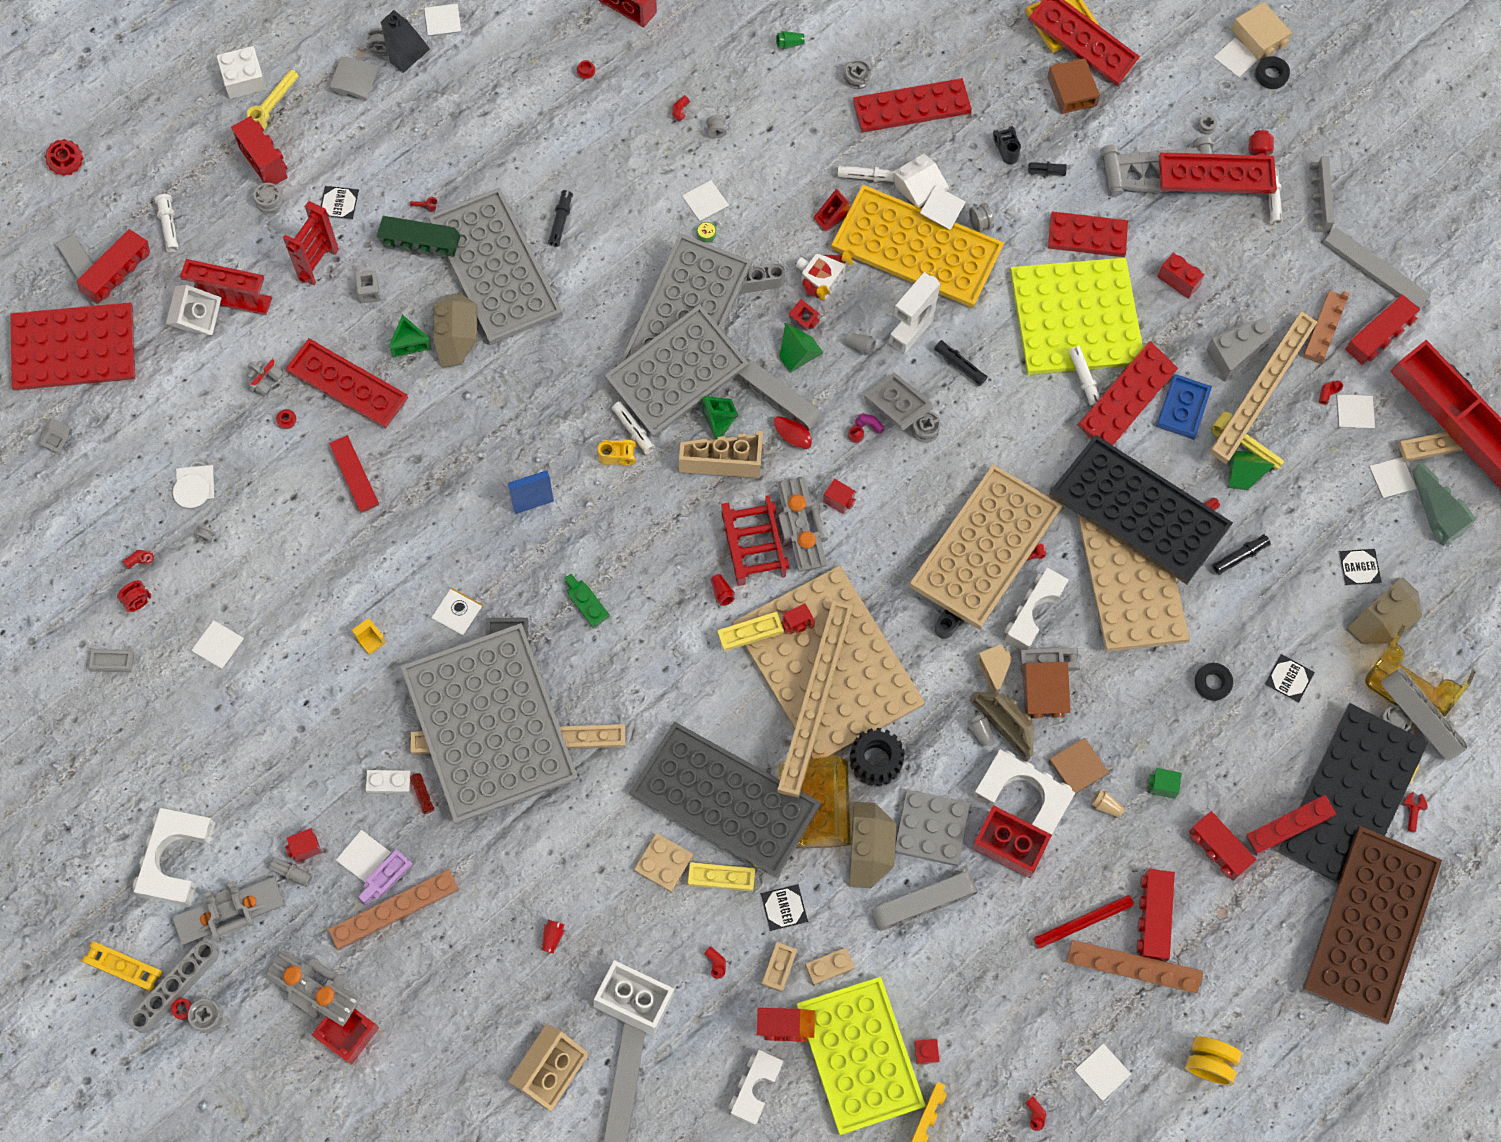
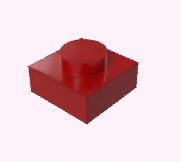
[914,1039,940,1065]

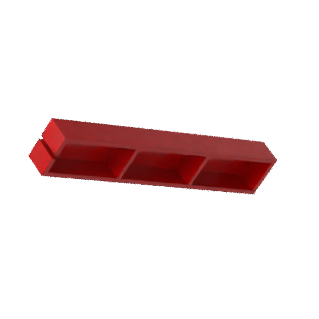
[1390,340,1501,489]

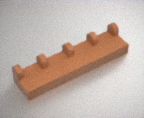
[1303,290,1349,364]

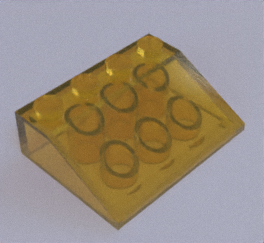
[779,755,851,848]

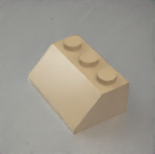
[508,1024,589,1112]

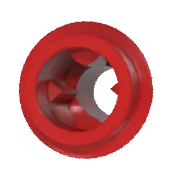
[710,574,735,606]
[541,919,566,954]

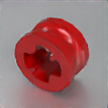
[171,998,192,1020]

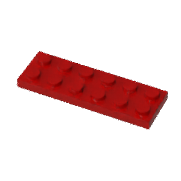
[1028,0,1140,87]
[853,78,972,133]
[1159,152,1277,194]
[285,338,408,429]
[1077,341,1178,445]

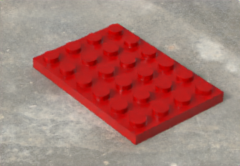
[10,302,135,390]

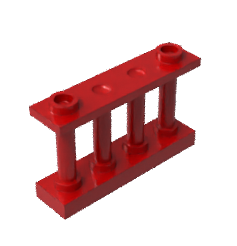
[283,201,339,285]
[180,259,272,315]
[721,495,789,586]

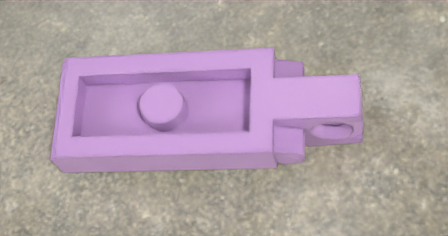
[358,849,413,906]

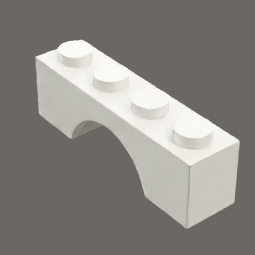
[1004,568,1069,650]

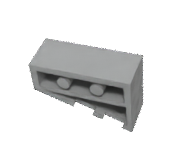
[1207,318,1274,382]

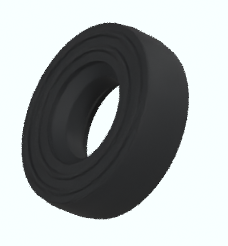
[1255,56,1290,89]
[1194,663,1233,701]

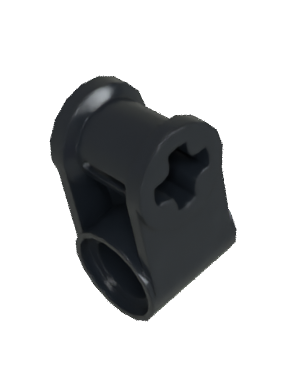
[993,126,1021,164]
[935,609,964,639]

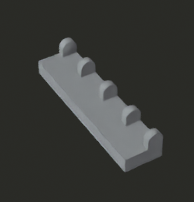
[1310,156,1335,233]

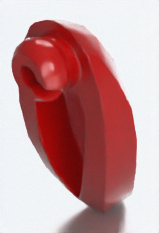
[774,416,812,449]

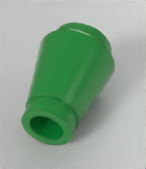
[776,31,805,50]

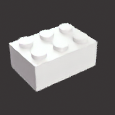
[593,960,674,1036]

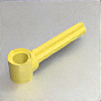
[247,70,299,130]
[1211,412,1284,470]

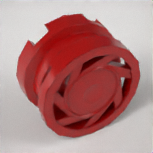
[117,580,152,612]

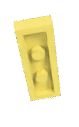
[717,612,784,652]
[688,862,755,892]

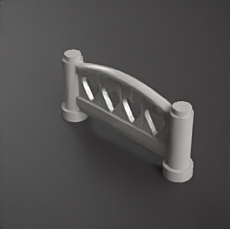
[1100,136,1213,196]

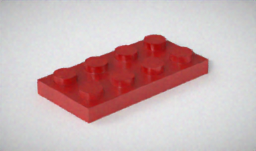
[1048,211,1128,258]

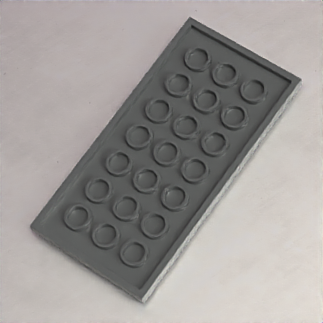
[629,721,822,879]

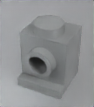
[356,271,381,303]

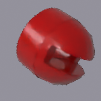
[848,425,864,443]

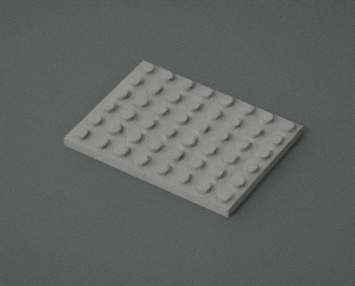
[401,623,579,825]

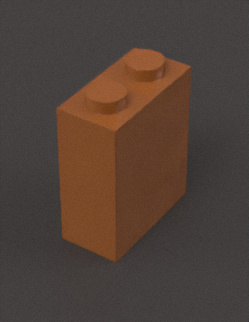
[1047,58,1100,114]
[1023,662,1070,718]

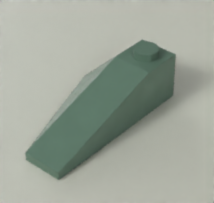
[1412,462,1476,546]

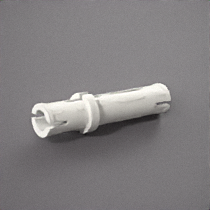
[838,165,895,183]
[1268,169,1283,225]
[1068,346,1100,406]
[612,401,655,455]

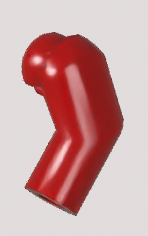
[672,95,690,122]
[1318,380,1343,405]
[122,550,154,569]
[704,946,726,979]
[1025,1096,1046,1131]

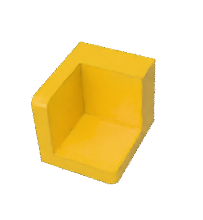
[352,618,386,655]

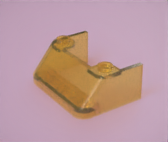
[1365,624,1476,717]

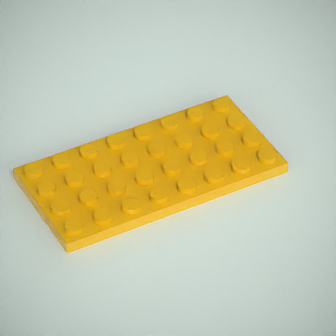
[831,185,1004,308]

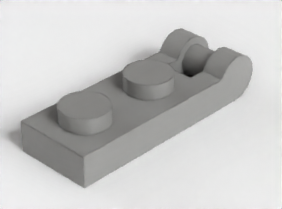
[1020,648,1080,672]

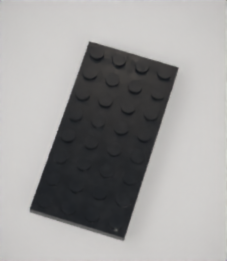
[1049,434,1233,585]
[1278,703,1428,883]

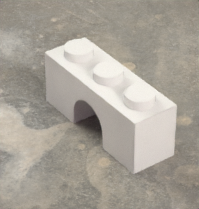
[729,1050,784,1127]

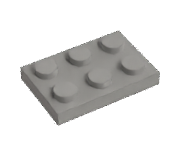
[864,372,933,431]

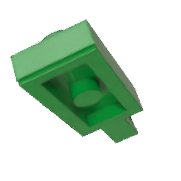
[564,574,610,628]

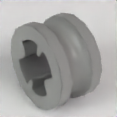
[1198,115,1217,134]
[194,525,215,543]

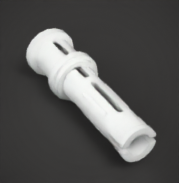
[154,194,179,253]

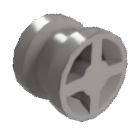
[707,115,727,138]

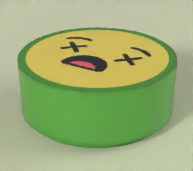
[697,222,716,242]

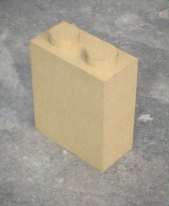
[1231,2,1292,61]

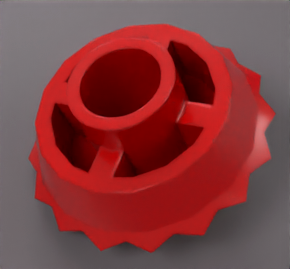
[44,139,84,176]

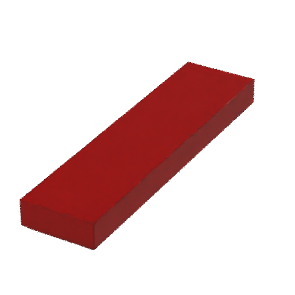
[329,435,379,513]

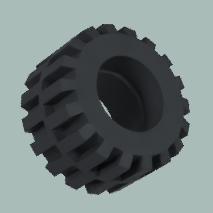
[849,728,905,786]

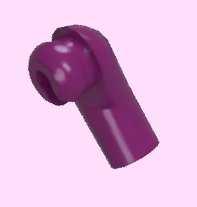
[855,413,885,434]

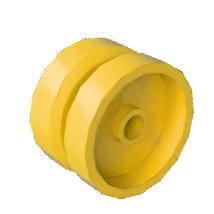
[1185,1036,1242,1086]

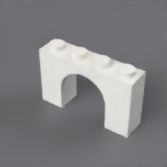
[889,272,941,354]
[973,749,1075,834]
[133,808,215,907]

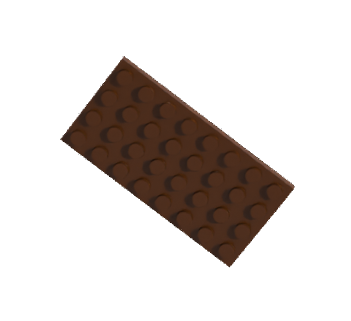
[1302,826,1442,1025]

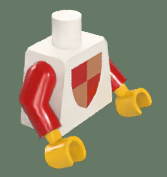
[796,249,856,301]

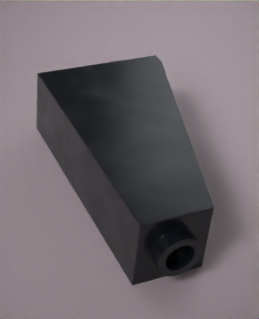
[380,10,430,73]

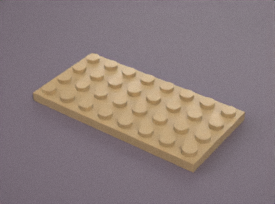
[909,464,1063,630]
[1076,513,1190,652]

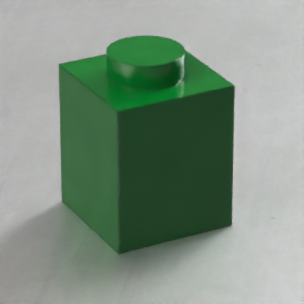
[1147,768,1182,799]

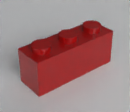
[1189,811,1257,881]

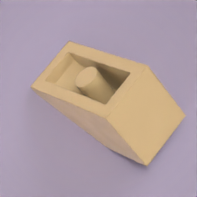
[976,644,1011,693]

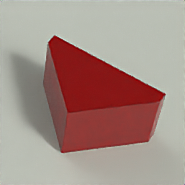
[813,189,850,231]

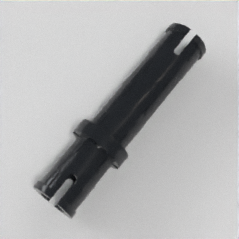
[548,190,573,247]
[934,340,988,386]
[1212,534,1271,575]

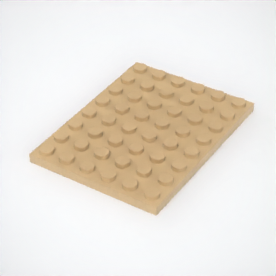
[732,566,925,765]

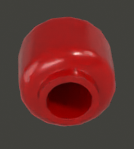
[1249,130,1274,156]

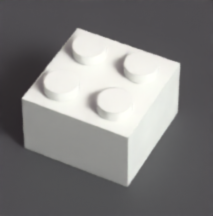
[217,46,267,99]

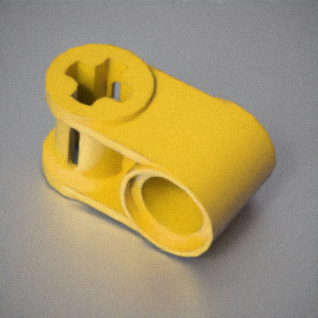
[597,440,636,466]

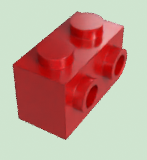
[1157,252,1205,299]

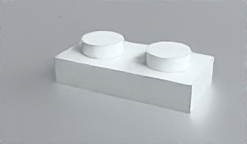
[366,770,411,794]

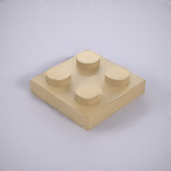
[634,833,694,893]

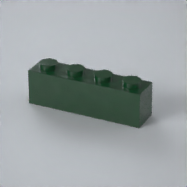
[376,216,461,257]

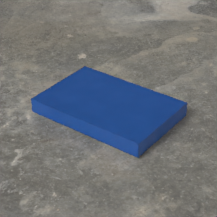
[1156,374,1212,440]
[508,471,554,514]

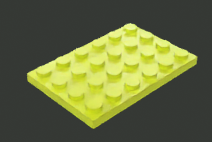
[796,977,926,1136]

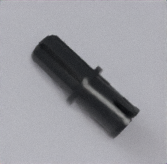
[1028,161,1067,177]

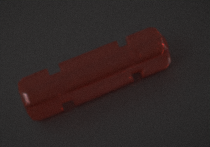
[410,773,434,814]

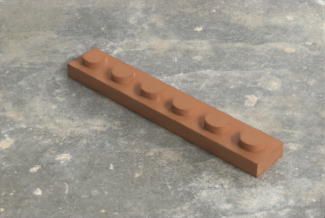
[328,869,459,950]
[1067,940,1203,993]

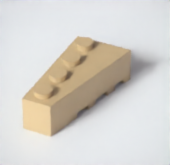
[679,431,763,478]

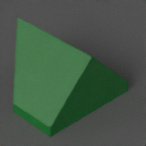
[389,314,432,357]
[779,323,823,373]
[702,396,739,440]
[1228,451,1275,490]

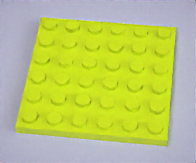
[1010,258,1143,375]

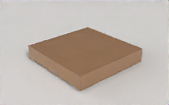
[1049,738,1109,794]

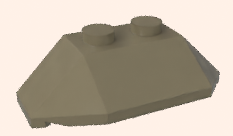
[434,293,477,368]
[1346,577,1422,644]
[969,692,1034,762]
[849,802,896,889]

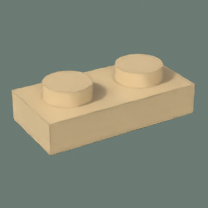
[762,942,797,993]
[805,948,855,986]

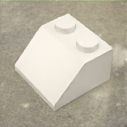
[893,154,949,208]
[166,285,221,336]

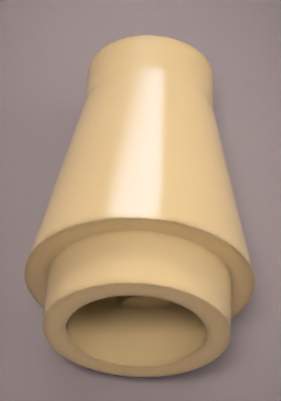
[1091,790,1125,818]

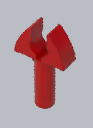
[1402,791,1428,833]

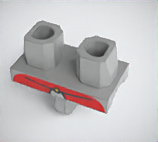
[247,358,283,396]

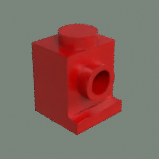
[789,299,820,331]
[781,603,815,635]

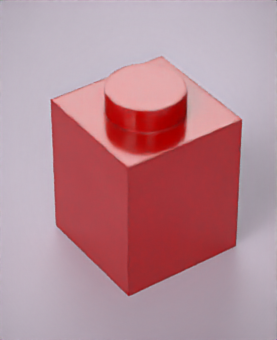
[823,478,856,514]
[285,828,322,863]

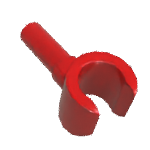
[410,197,437,212]
[1027,544,1046,561]

